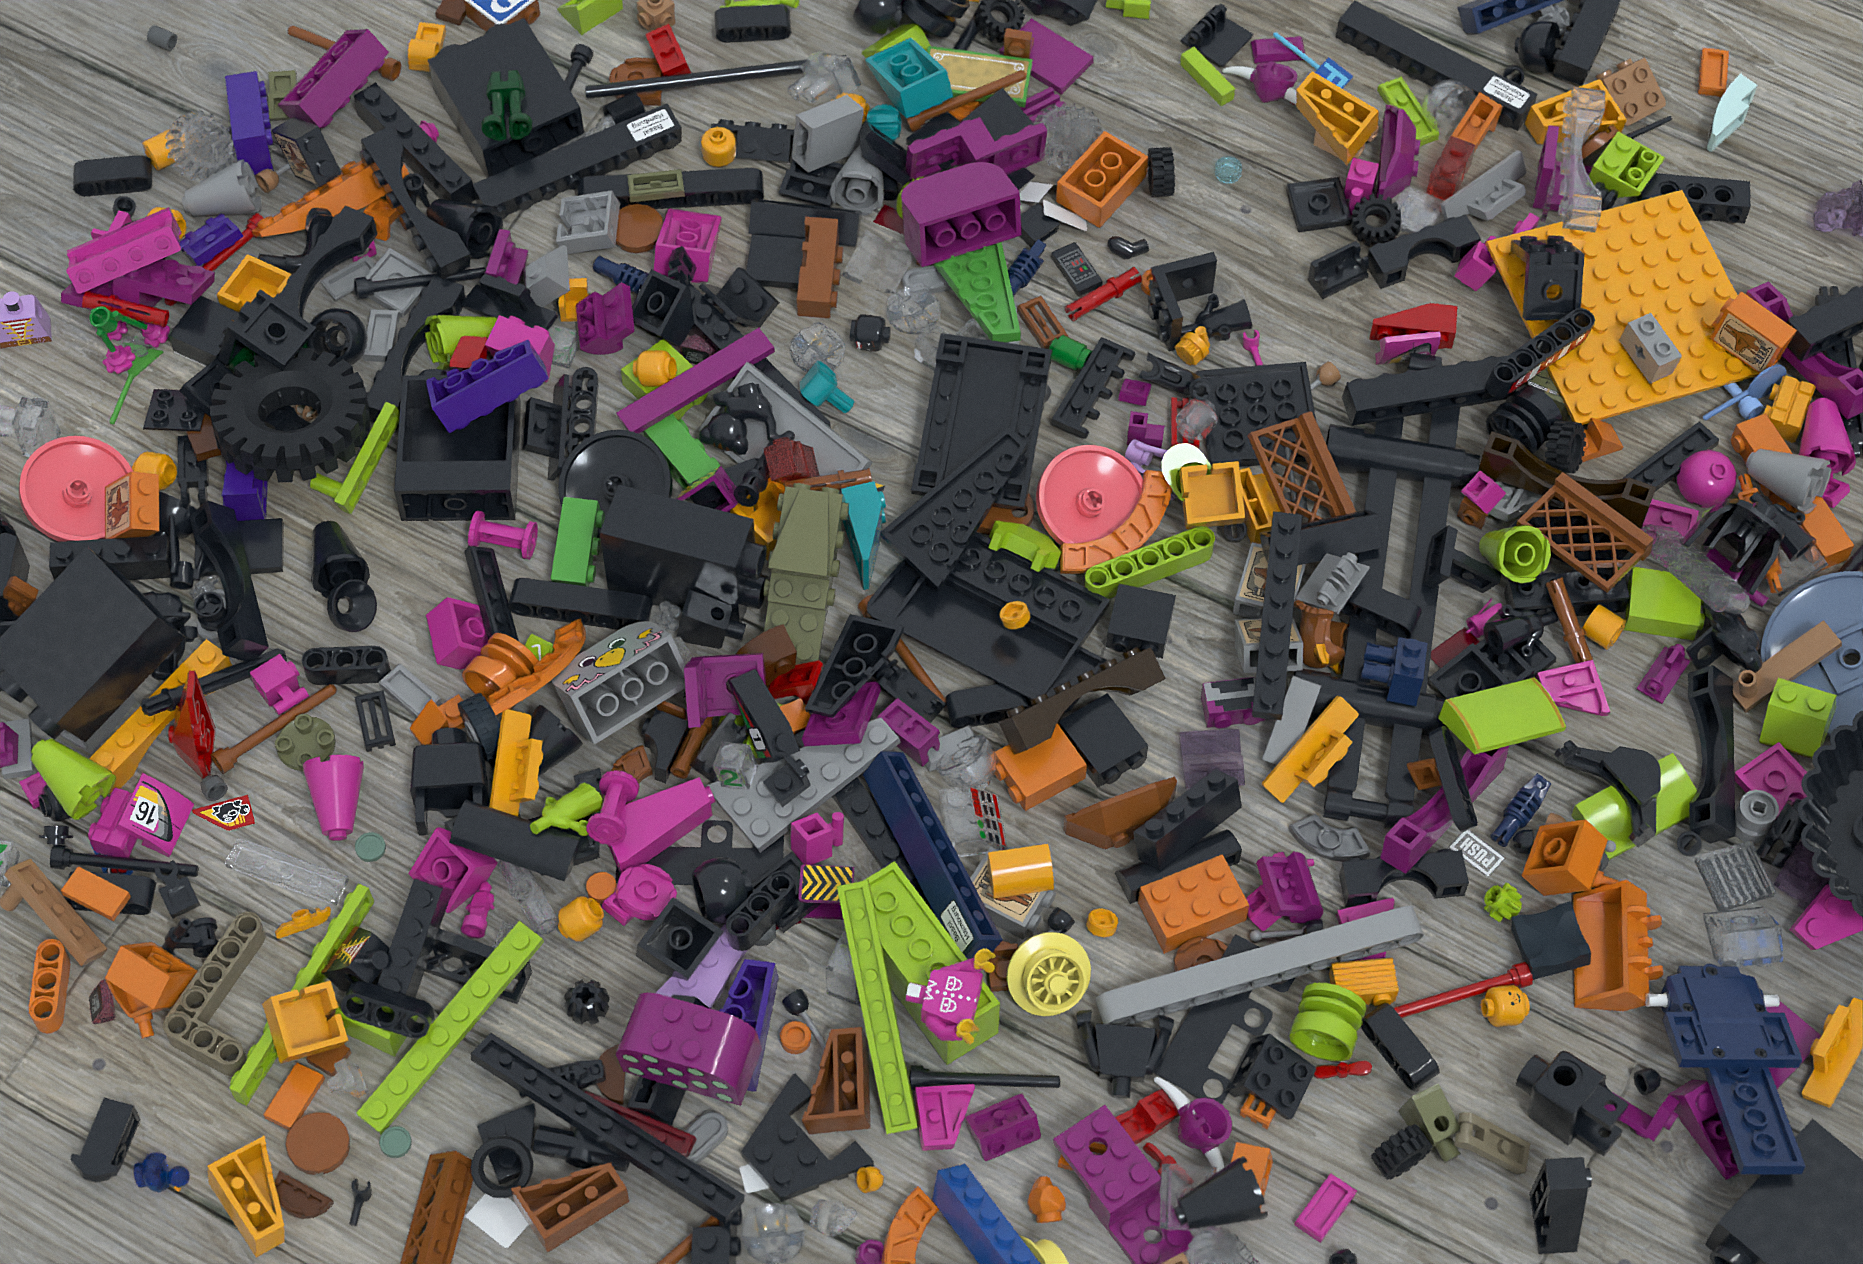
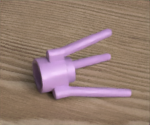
[1125,439,1175,500]

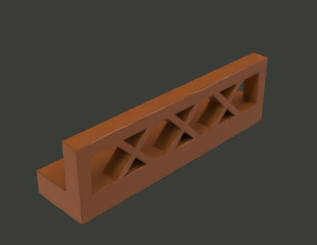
[400,1151,473,1264]

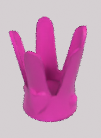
[1466,598,1509,638]

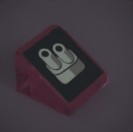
[680,334,714,365]
[89,980,116,1024]

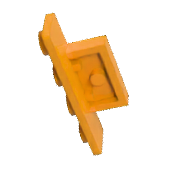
[1262,696,1359,803]
[489,709,543,817]
[1802,998,1863,1108]

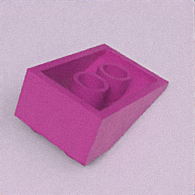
[654,208,722,283]

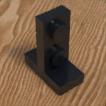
[1423,525,1501,593]

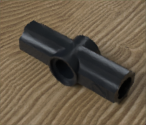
[533,1125,630,1172]

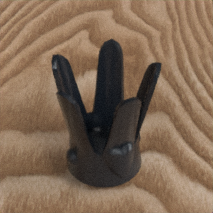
[403,173,430,207]

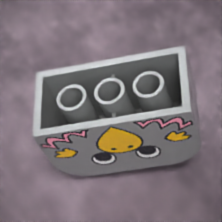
[552,621,686,744]

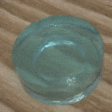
[1215,156,1242,183]

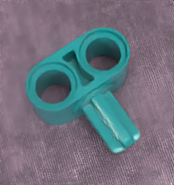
[799,360,855,413]

